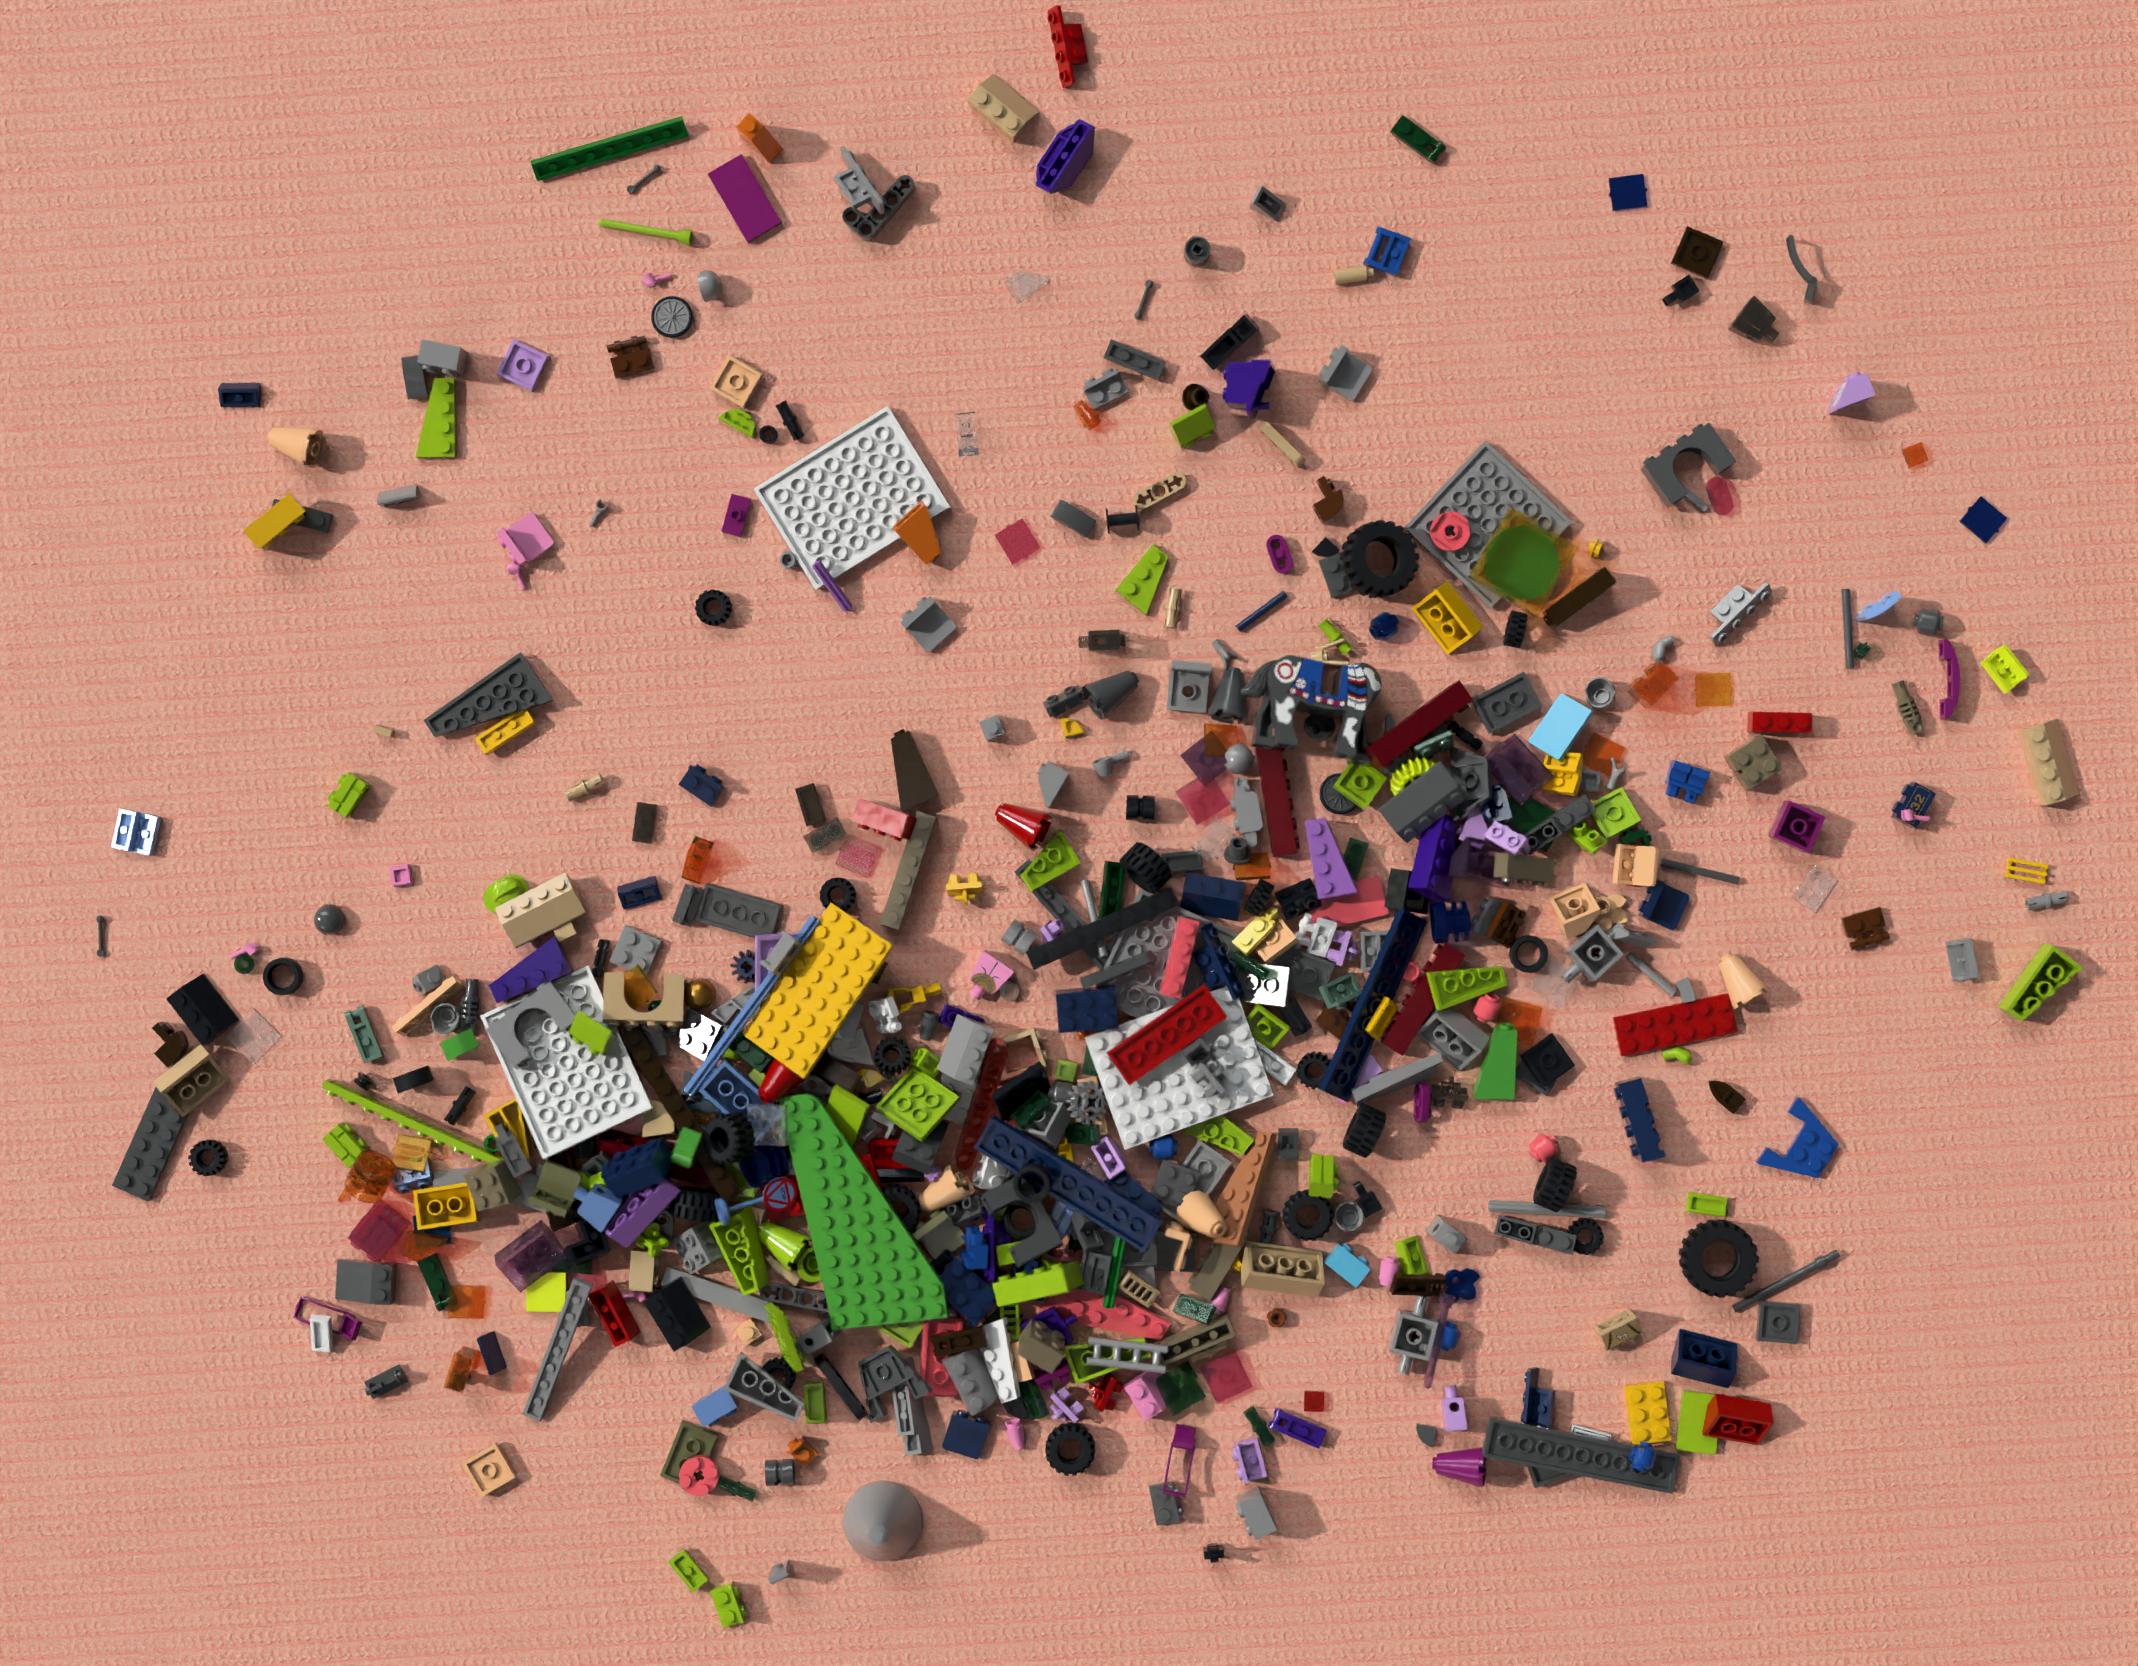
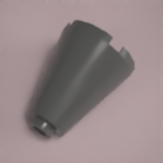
[1208,667,1247,724]
[1082,671,1139,720]

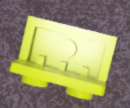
[1980,645,2029,694]

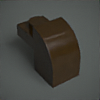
[152,1022,188,1068]

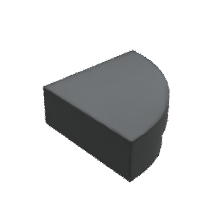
[1416,1423,1437,1447]

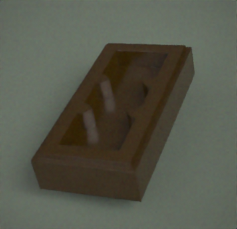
[795,783,826,827]

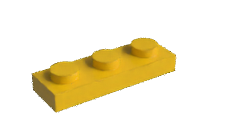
[475,709,536,756]

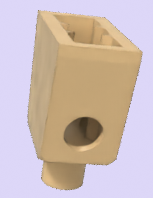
[642,1100,678,1139]

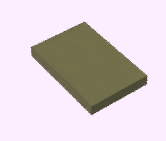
[660,1420,719,1484]

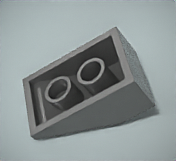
[891,1120,949,1175]
[335,1259,397,1305]

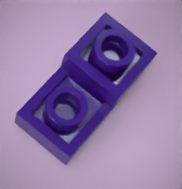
[939,1004,984,1027]

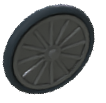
[1319,773,1357,815]

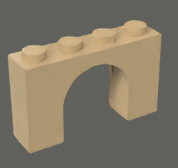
[603,973,684,1028]

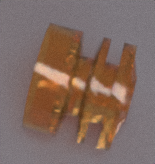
[344,1150,396,1203]

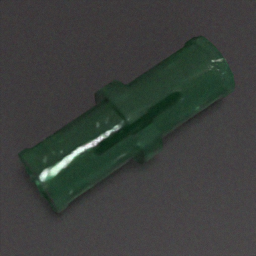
[1230,950,1270,981]
[1243,1406,1275,1446]
[716,1475,757,1502]

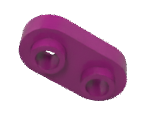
[1266,535,1293,574]
[1413,1083,1432,1123]

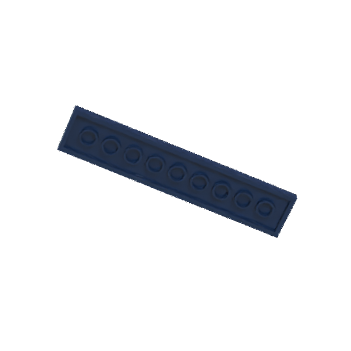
[1319,909,1427,1102]
[974,1115,1164,1252]

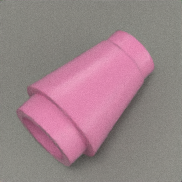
[1206,1285,1231,1316]
[1004,1418,1025,1450]

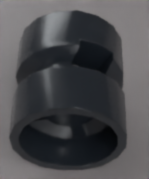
[1126,795,1155,821]

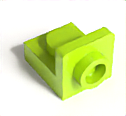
[909,1046,940,1078]

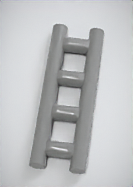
[1086,1337,1168,1374]

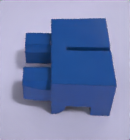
[1665,760,1711,804]
[960,1226,988,1269]

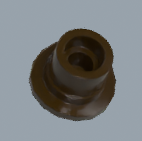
[1182,384,1209,411]

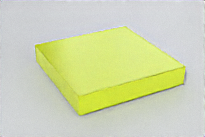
[526,1271,567,1312]

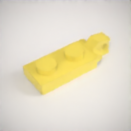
[1232,906,1280,956]

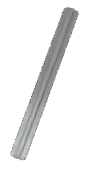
[1488,1200,1606,1218]

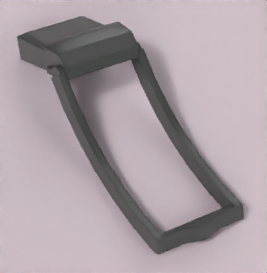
[1786,235,1818,303]

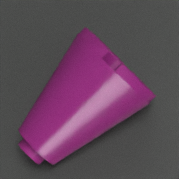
[1432,1447,1486,1487]

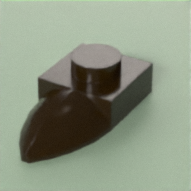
[1709,1081,1746,1114]

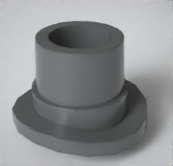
[1224,837,1251,865]

